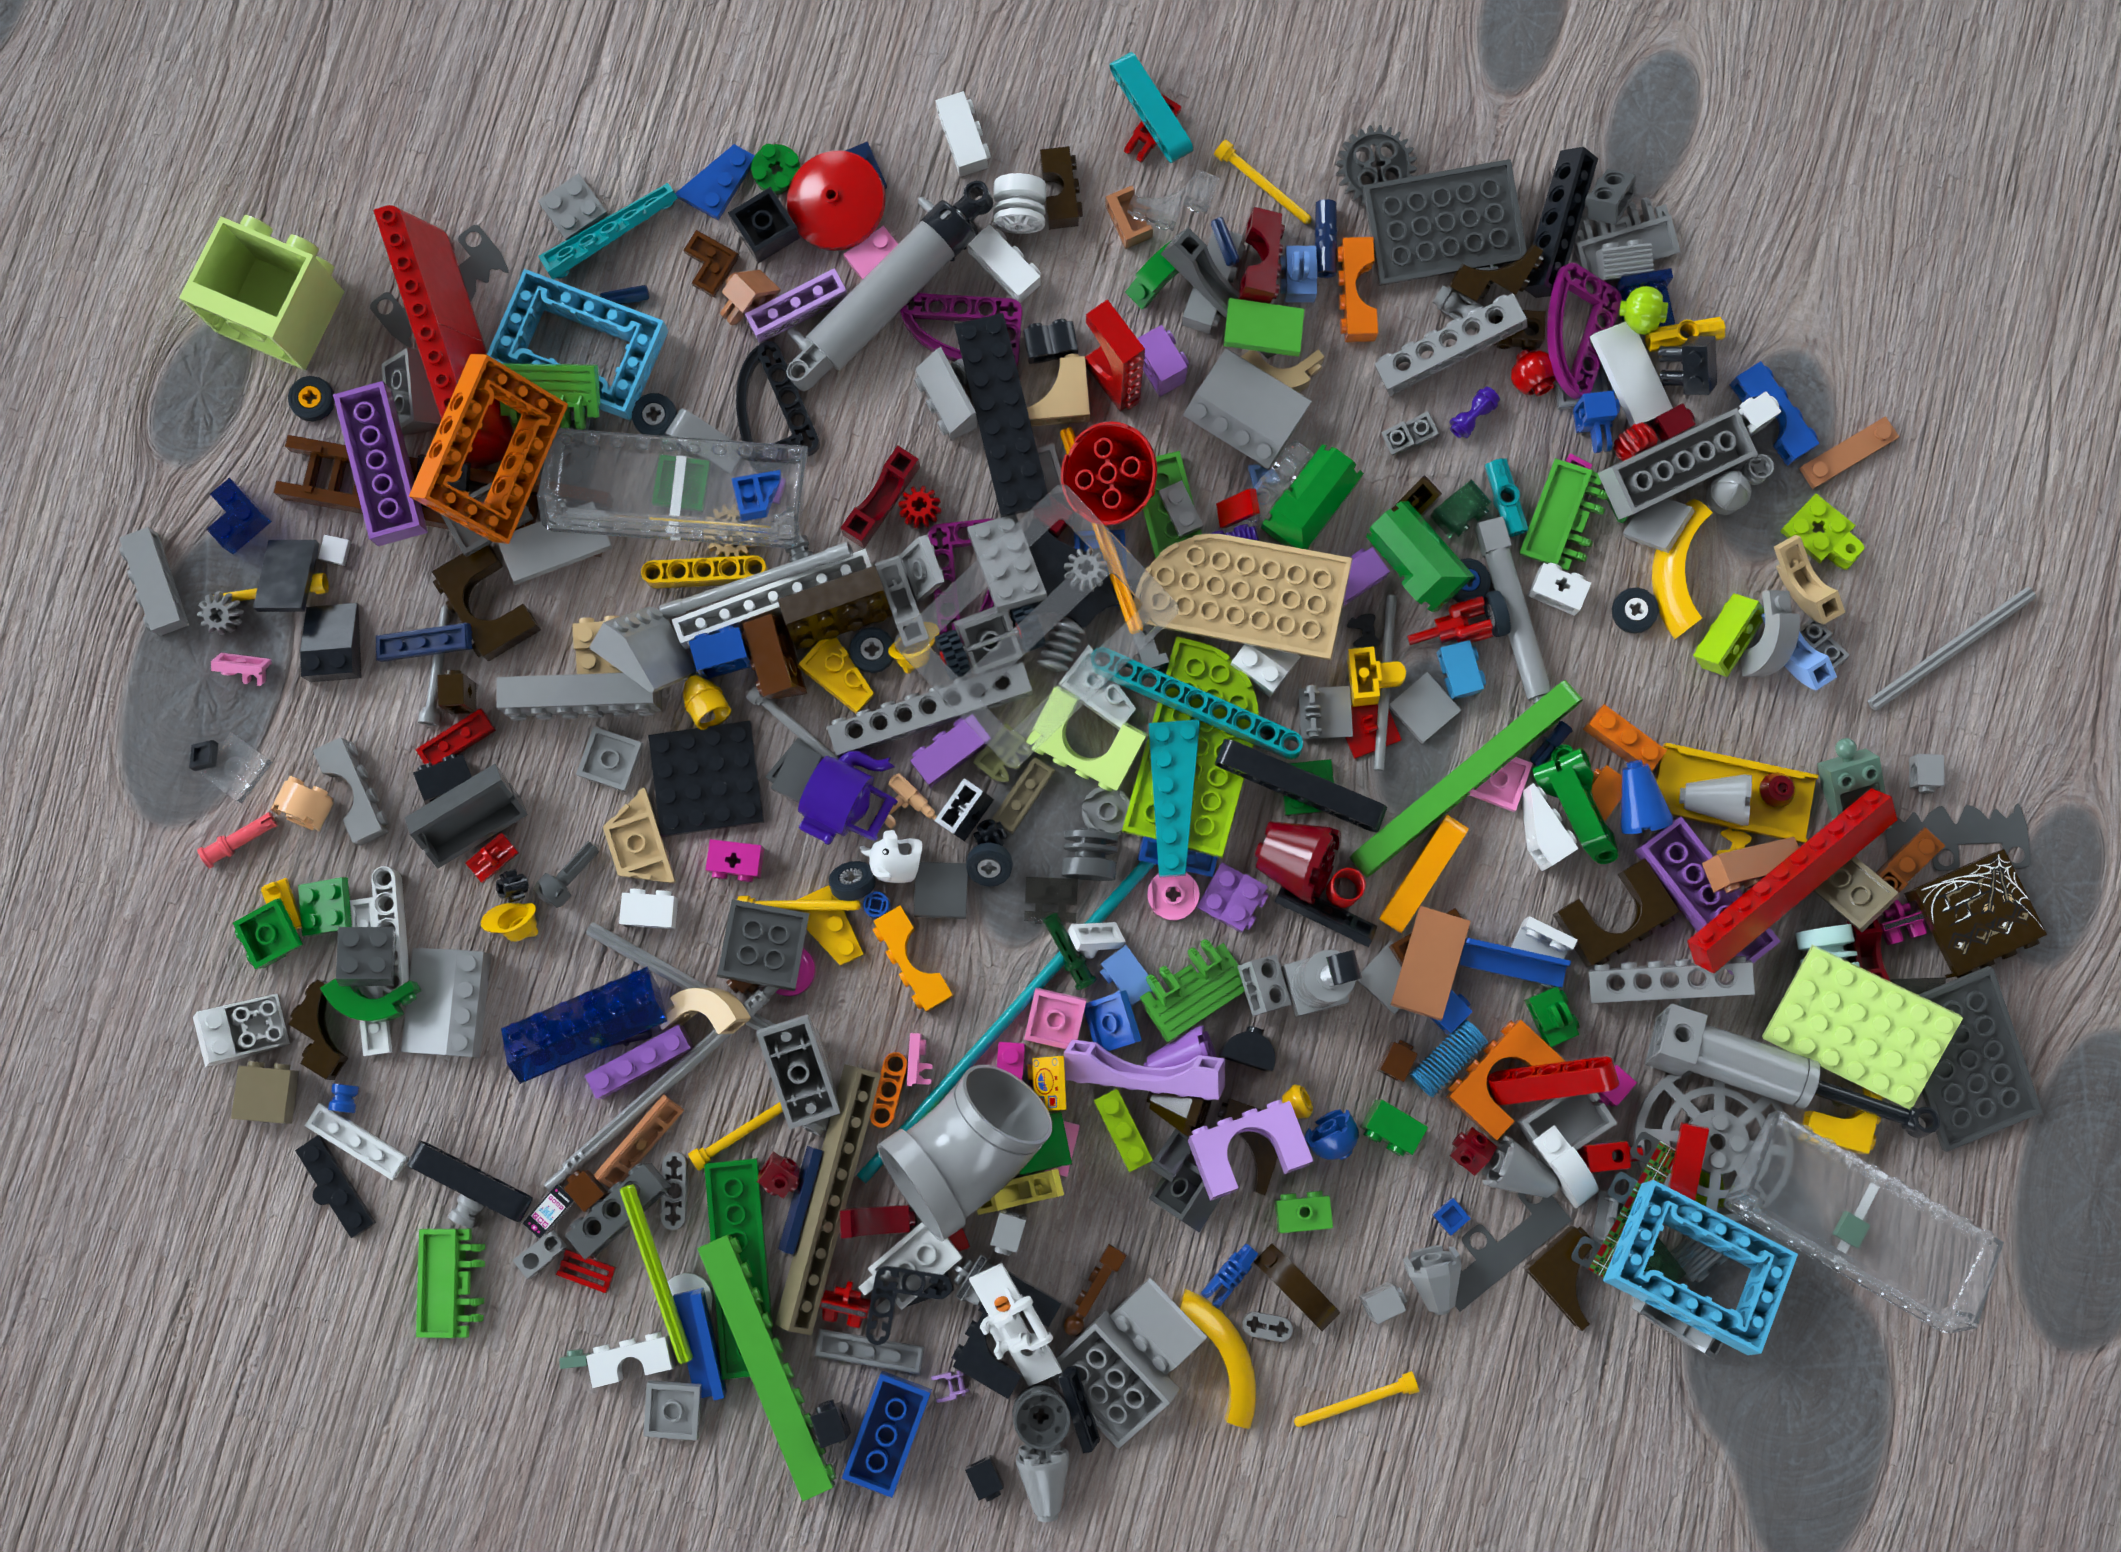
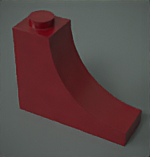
[840,1204,916,1238]

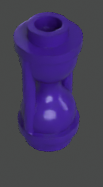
[1449,386,1500,438]

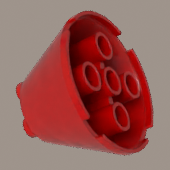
[1061,421,1157,526]

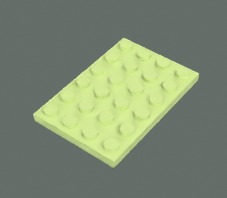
[1762,945,1963,1110]

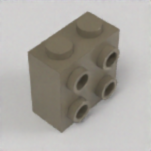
[231,1061,299,1124]

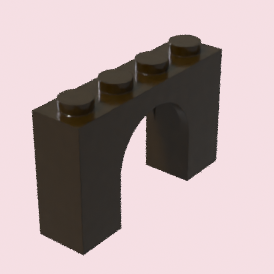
[432,545,541,661]
[1552,858,1680,967]

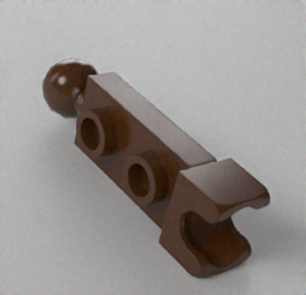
[1063,1244,1127,1336]

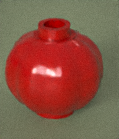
[1511,349,1556,397]

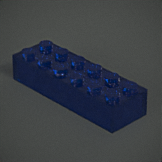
[501,966,667,1084]

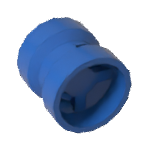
[863,891,891,919]
[328,1083,359,1113]

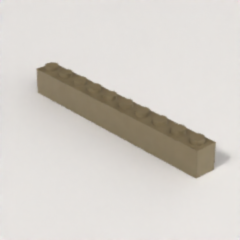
[775,1064,881,1336]

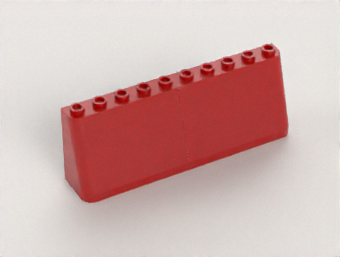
[373,205,514,469]

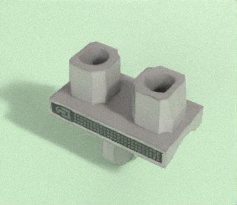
[953,1255,994,1305]

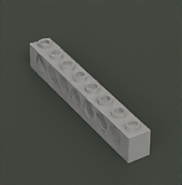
[827,661,1033,758]

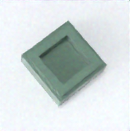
[1832,1211,1870,1248]

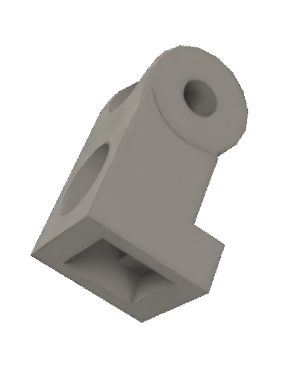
[1133,624,1169,671]
[513,1230,567,1279]

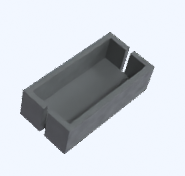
[405,764,528,869]

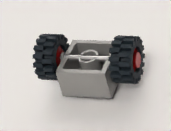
[935,604,1046,680]

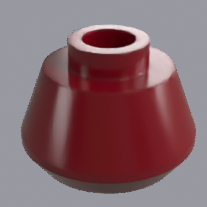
[1759,772,1795,808]

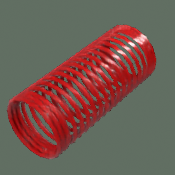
[1326,868,1366,908]

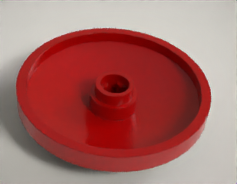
[787,150,886,251]

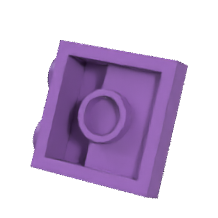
[1196,862,1269,933]

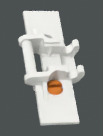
[969,1263,1062,1386]

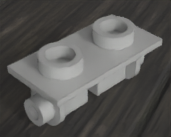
[1593,1191,1624,1245]

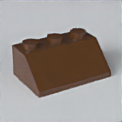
[742,614,807,700]

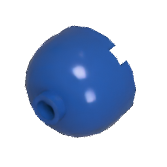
[1304,1109,1359,1160]

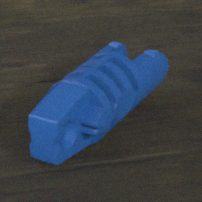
[1201,1244,1258,1308]

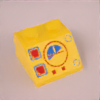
[1027,1056,1066,1111]

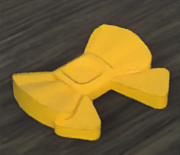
[1716,828,1752,855]

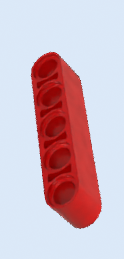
[1487,1056,1620,1105]

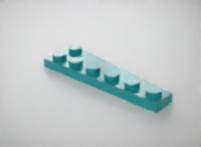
[538,183,678,280]
[1148,719,1200,878]

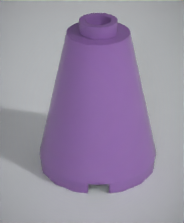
[1144,1025,1216,1068]

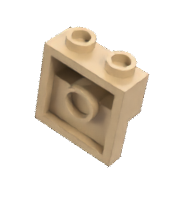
[572,616,623,674]

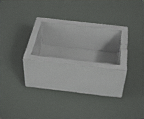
[1516,1093,1617,1167]

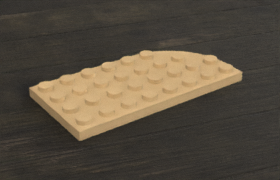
[1133,534,1353,660]

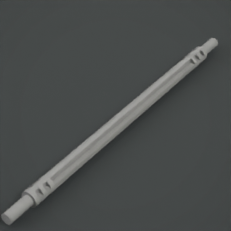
[544,986,780,1191]

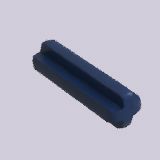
[1211,217,1239,266]
[600,285,649,305]

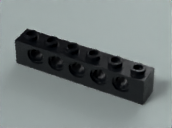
[1525,147,1598,298]

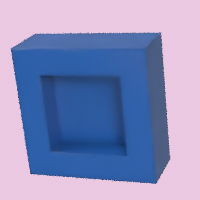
[1432,1198,1471,1236]

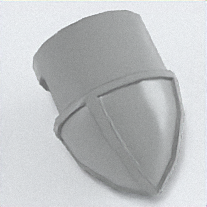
[1706,471,1752,515]

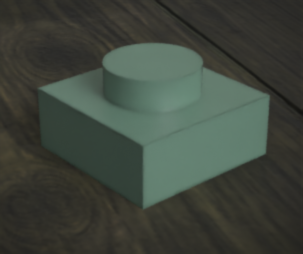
[559,1349,591,1369]

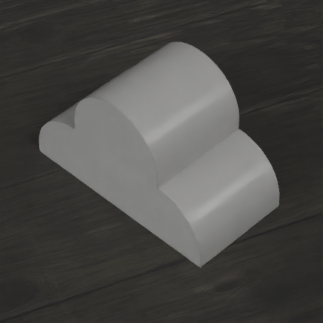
[756,1014,840,1129]

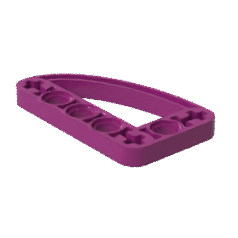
[1547,263,1622,399]
[900,293,1022,366]
[928,518,994,635]

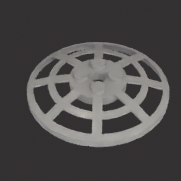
[1633,1071,1793,1221]

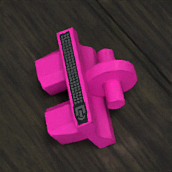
[1880,900,1927,945]

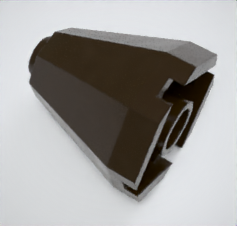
[1147,1091,1212,1137]

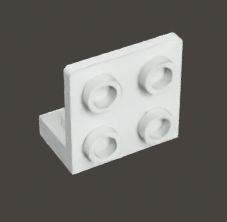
[1511,917,1577,988]

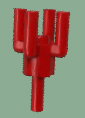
[1407,596,1493,645]

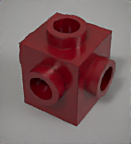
[1450,1127,1497,1176]
[757,1151,801,1199]

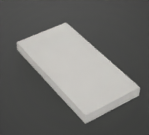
[1590,322,1673,427]

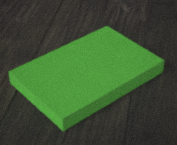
[1223,298,1304,357]

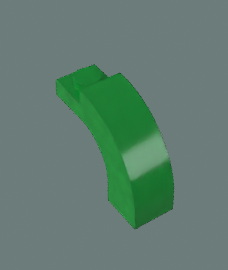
[1125,241,1179,310]
[320,978,422,1022]

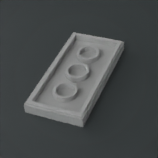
[498,502,612,585]

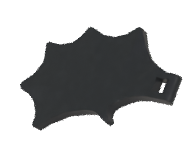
[1023,519,1139,629]

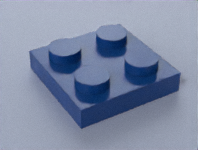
[1084,990,1142,1051]

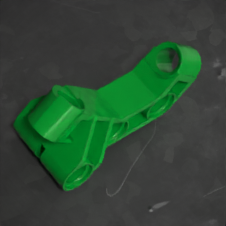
[1533,744,1618,864]

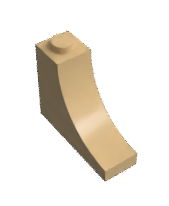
[1027,354,1090,426]

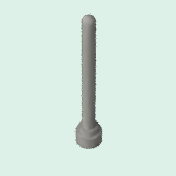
[418,605,451,726]
[746,685,839,759]

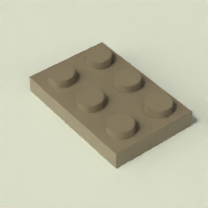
[1813,856,1900,933]

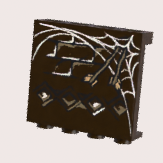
[1904,849,2047,979]

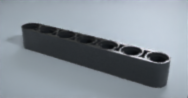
[1215,739,1388,832]

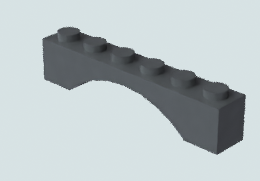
[1161,227,1276,359]

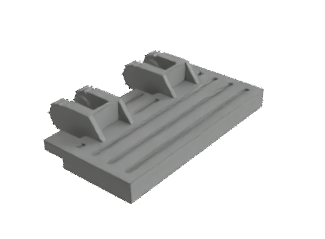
[1574,197,1680,277]

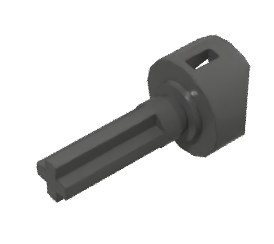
[533,841,600,908]

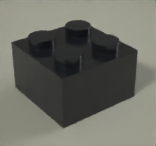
[728,187,800,263]

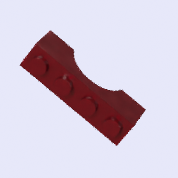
[1239,207,1285,304]
[840,445,920,549]

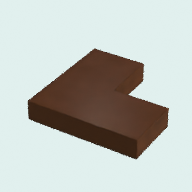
[683,230,740,297]

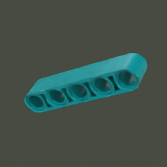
[1109,52,1194,163]

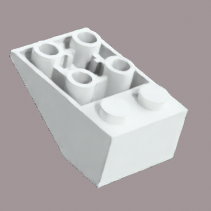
[1521,783,1578,871]
[193,994,290,1068]

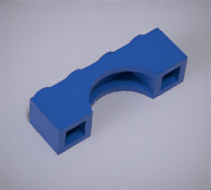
[1729,361,1819,466]

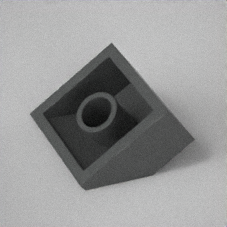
[1148,1161,1222,1232]

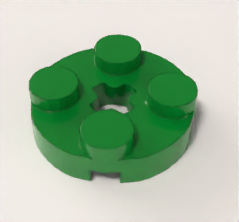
[751,143,801,195]

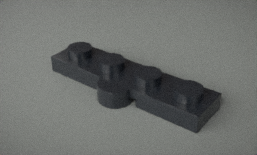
[295,1135,376,1238]

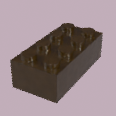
[777,565,893,650]

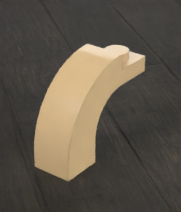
[1241,349,1324,393]
[1774,535,1845,625]
[658,988,751,1035]

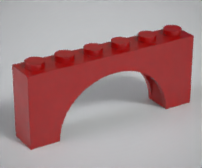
[1085,299,1145,412]

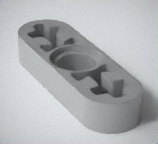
[661,1152,688,1230]

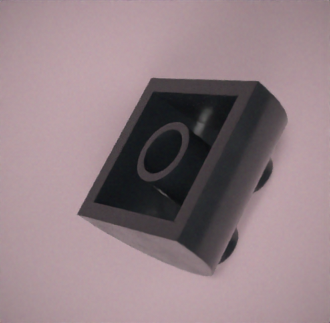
[1219,1026,1276,1072]

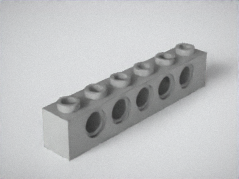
[1375,293,1527,396]
[1589,956,1755,1003]

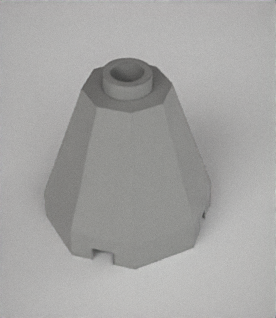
[1403,1245,1462,1315]

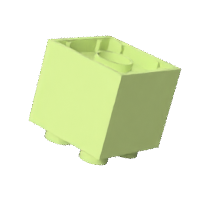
[179,215,345,371]

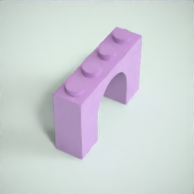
[1188,1100,1313,1201]

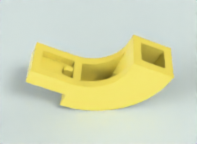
[977,1169,1064,1215]

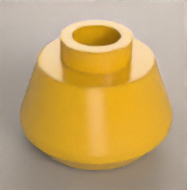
[1282,1084,1313,1119]

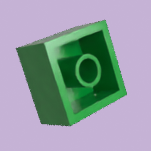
[1360,1099,1428,1157]

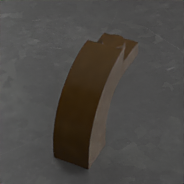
[1253,1243,1340,1331]

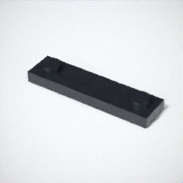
[1274,886,1377,948]

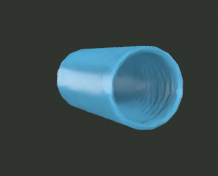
[1410,1020,1488,1097]

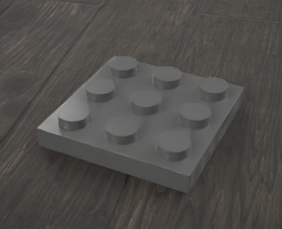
[717,899,809,991]

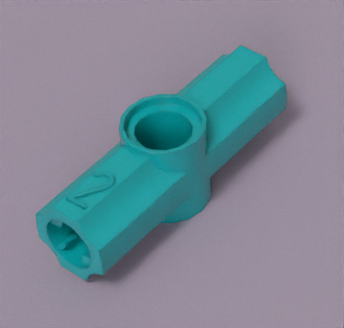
[1484,458,1529,537]

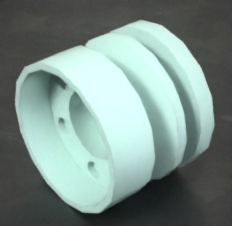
[1795,924,1860,967]

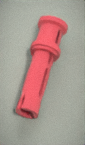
[197,812,278,869]

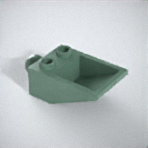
[1817,738,1892,829]

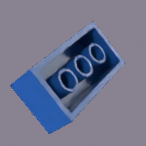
[842,1371,932,1498]

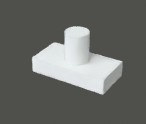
[1067,922,1126,959]

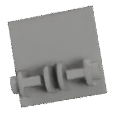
[1299,685,1353,739]

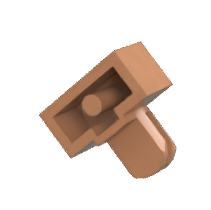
[720,270,781,326]

